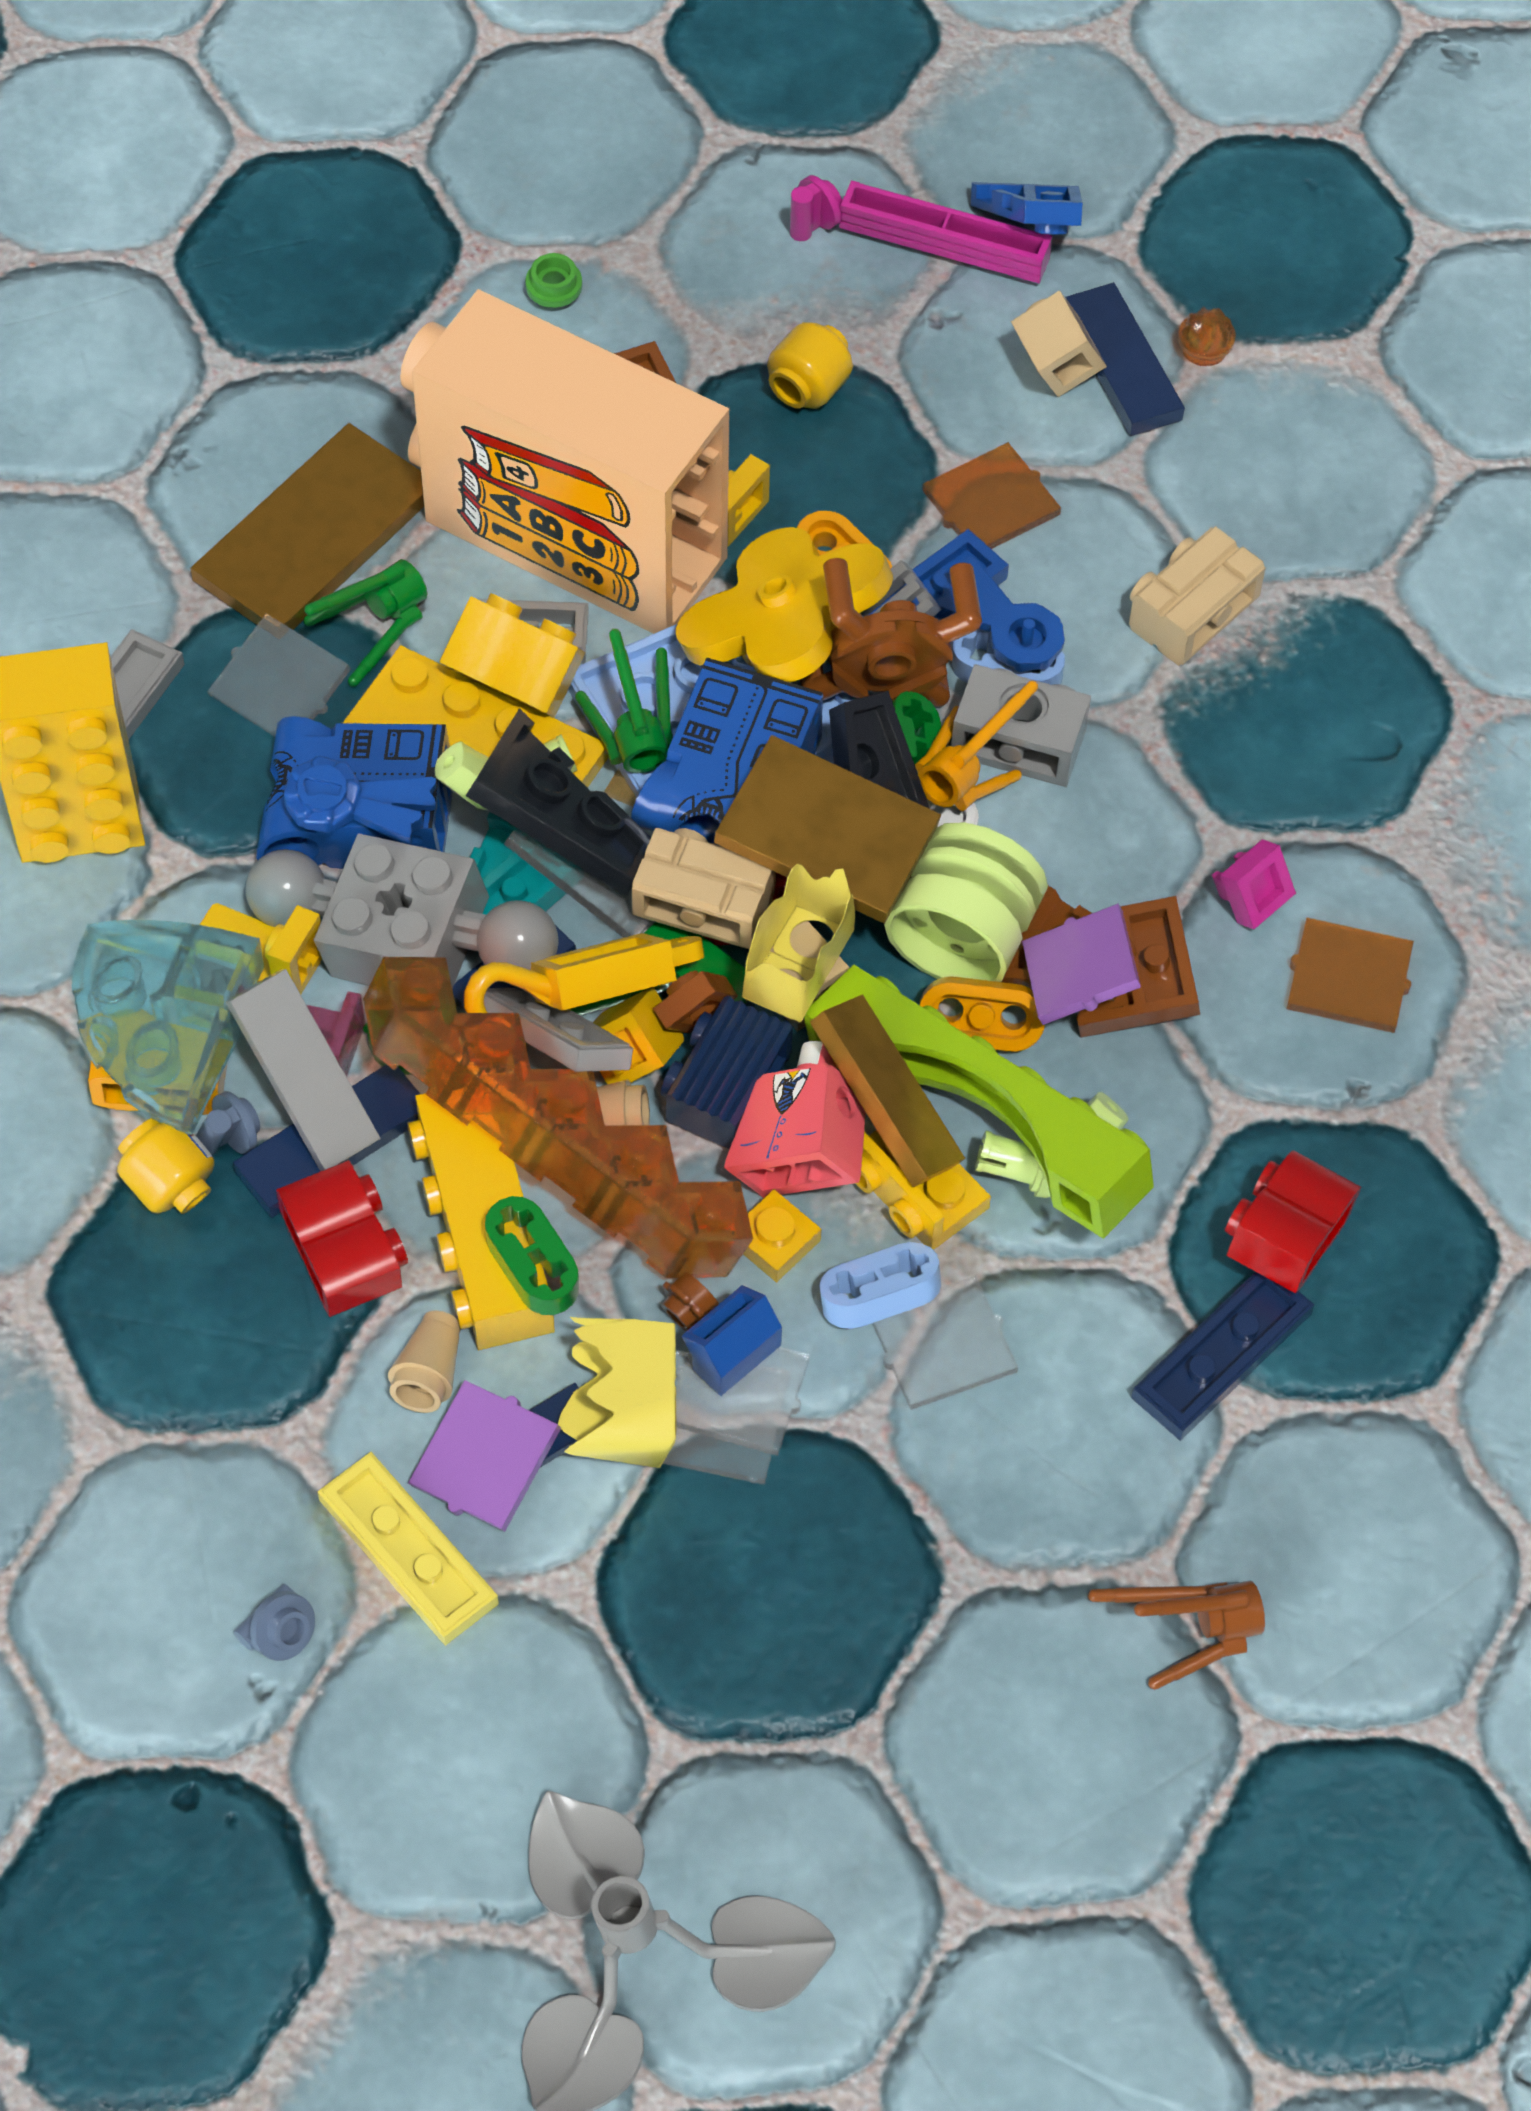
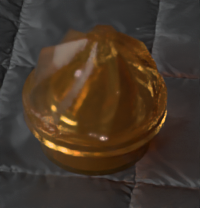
[1178,306,1236,367]

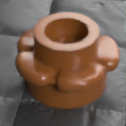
[661,1272,719,1331]

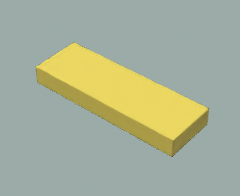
[317,1452,499,1646]

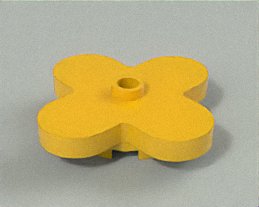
[676,527,893,683]

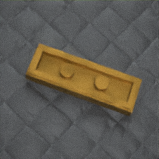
[810,994,966,1187]

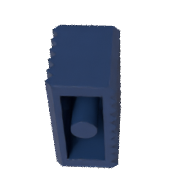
[660,996,793,1149]

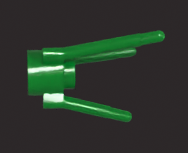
[304,559,428,687]
[575,629,673,773]

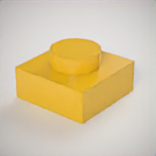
[729,1189,822,1283]

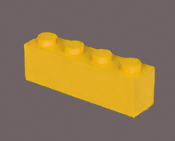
[407,1078,555,1351]

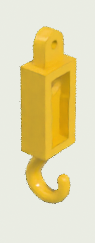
[464,933,704,1035]

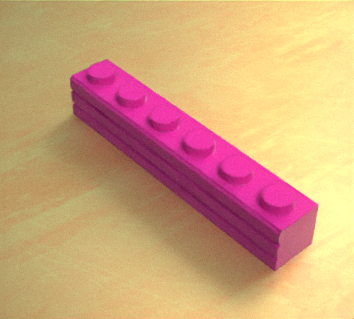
[839,180,1052,284]

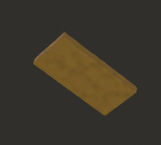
[190,423,424,642]

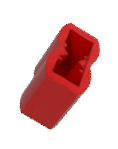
[1225,1150,1362,1294]
[276,1160,408,1317]

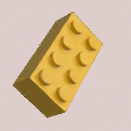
[0,642,145,863]

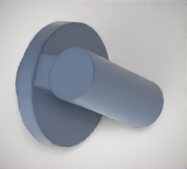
[196,1091,260,1156]
[233,1584,315,1661]

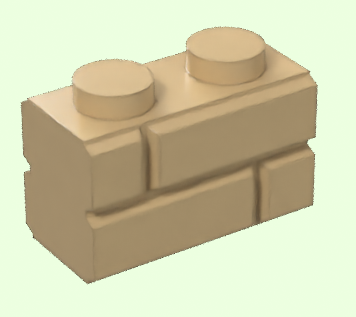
[1129,526,1266,666]
[632,828,776,949]

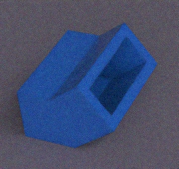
[681,1285,782,1396]

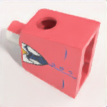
[724,1041,866,1198]

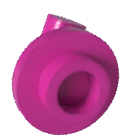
[790,175,842,241]

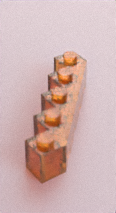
[363,957,753,1278]

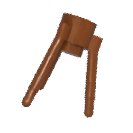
[1088,1580,1265,1690]

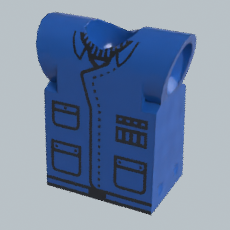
[631,657,823,846]
[256,716,453,869]

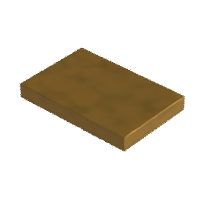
[714,735,941,924]

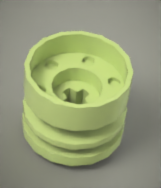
[884,822,1048,982]

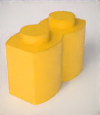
[439,593,585,718]

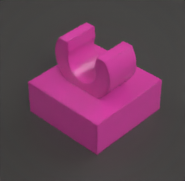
[1212,839,1296,929]

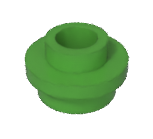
[525,253,582,308]

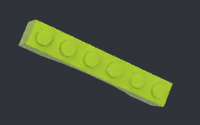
[804,965,1154,1239]

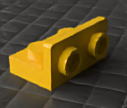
[855,1130,991,1250]

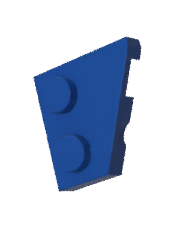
[971,182,1083,235]

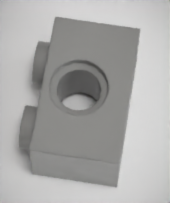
[951,664,1091,787]

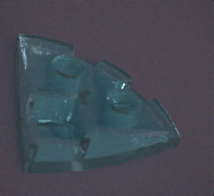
[72,919,264,1135]

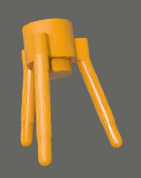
[915,681,1038,811]

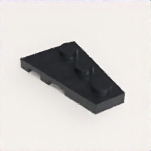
[829,691,930,879]
[466,708,651,896]

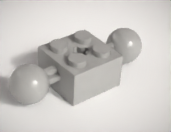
[246,833,558,1003]

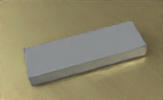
[225,969,381,1171]
[484,988,634,1072]

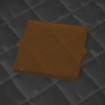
[923,442,1061,549]
[1286,917,1414,1033]

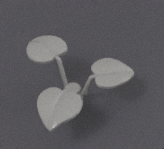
[522,1791,836,2111]

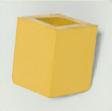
[593,987,684,1084]

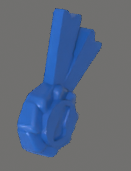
[936,555,1065,672]
[284,756,436,845]

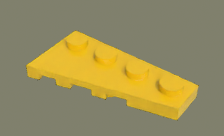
[343,645,609,788]

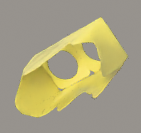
[742,864,855,1023]
[558,1317,676,1468]

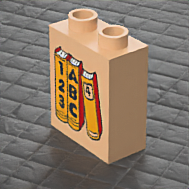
[400,289,729,634]

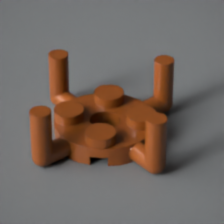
[800,558,982,707]

